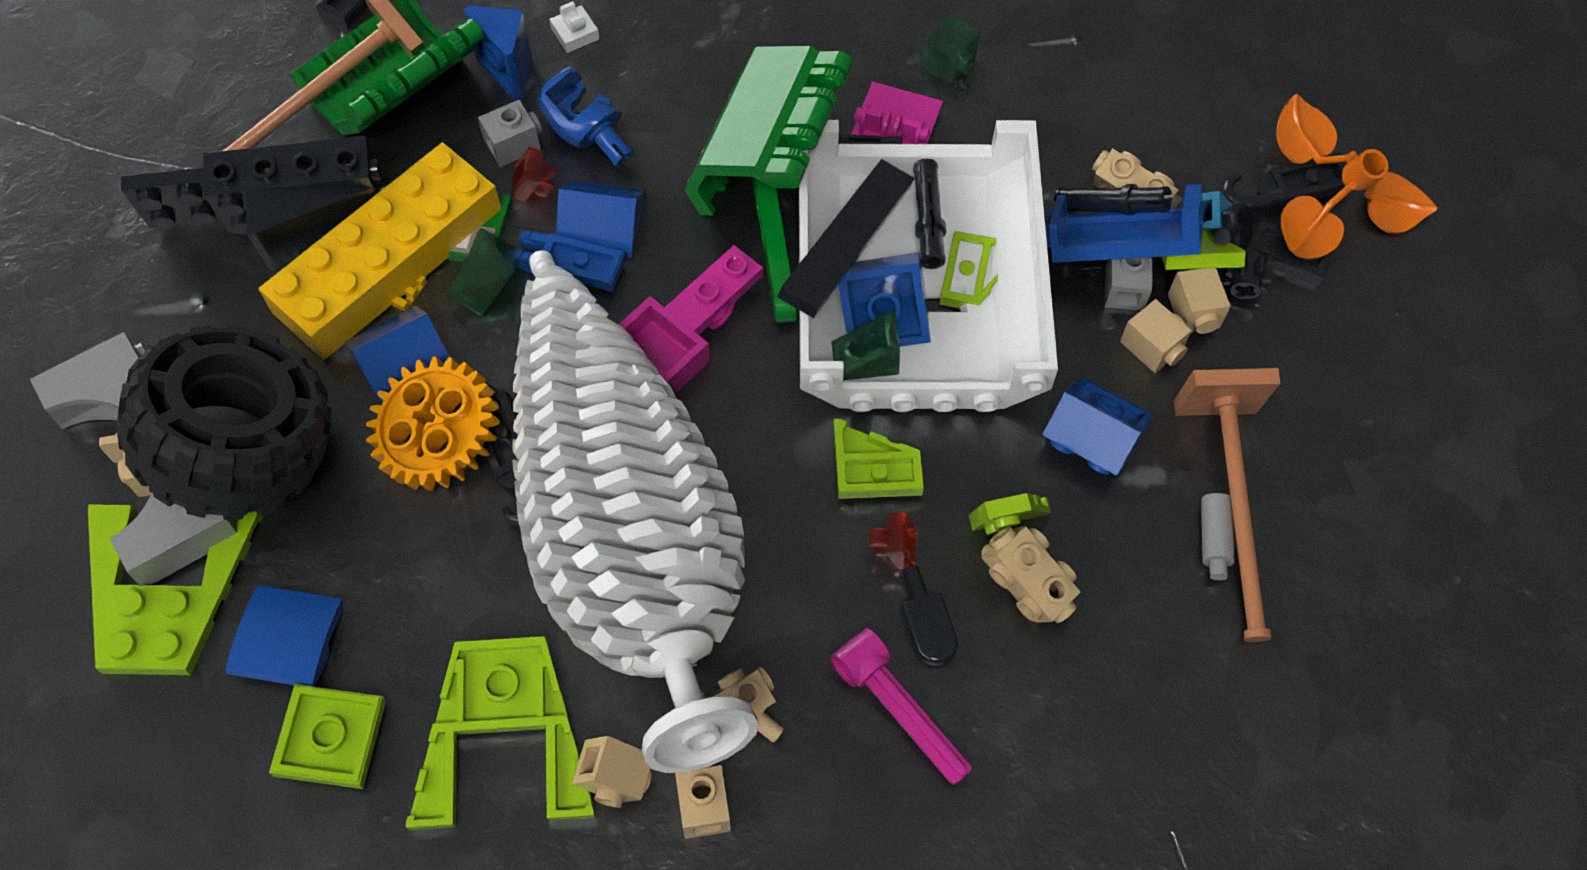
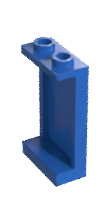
[1045,184,1204,263]

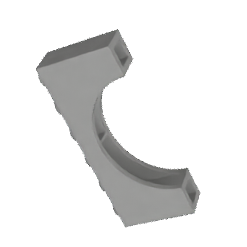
[30,332,237,586]

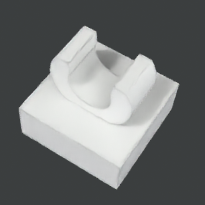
[549,1,599,53]

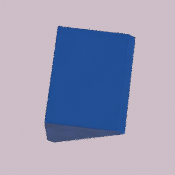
[464,6,533,102]
[556,180,647,258]
[344,305,450,405]

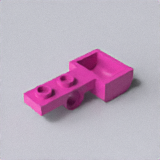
[618,245,763,393]

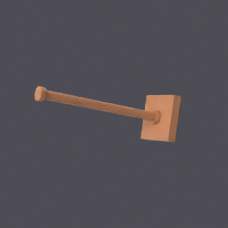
[223,0,425,174]
[1173,368,1281,642]

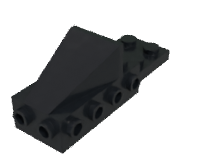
[121,136,389,270]

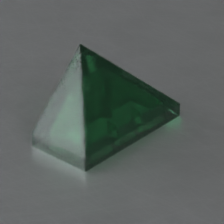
[446,227,515,316]
[831,311,900,380]

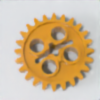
[366,356,500,491]

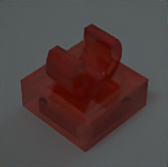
[511,147,556,202]
[869,512,917,570]

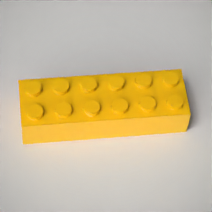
[258,142,502,361]

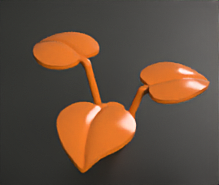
[1276,94,1438,260]

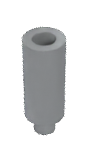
[1201,493,1234,580]

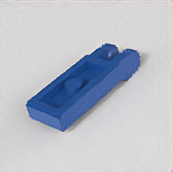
[510,230,626,292]

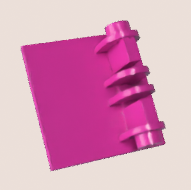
[851,82,943,144]

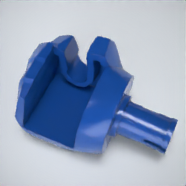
[538,67,634,167]

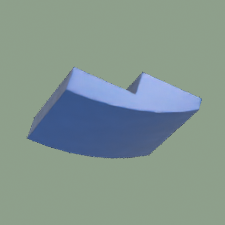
[226,585,344,687]

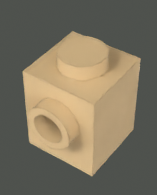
[1168,268,1231,334]
[1120,299,1192,373]
[572,736,652,808]
[675,765,731,839]

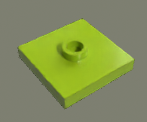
[269,684,386,789]

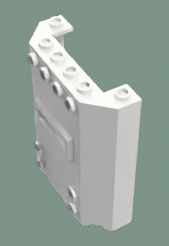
[799,120,1058,412]

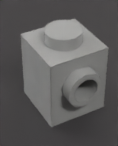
[478,100,542,167]
[1104,257,1152,311]

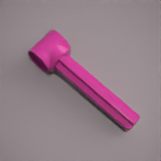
[830,628,972,785]

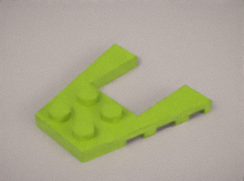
[88,504,264,675]
[406,636,596,830]

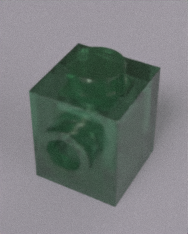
[922,15,980,83]

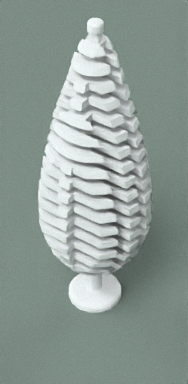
[512,250,759,773]

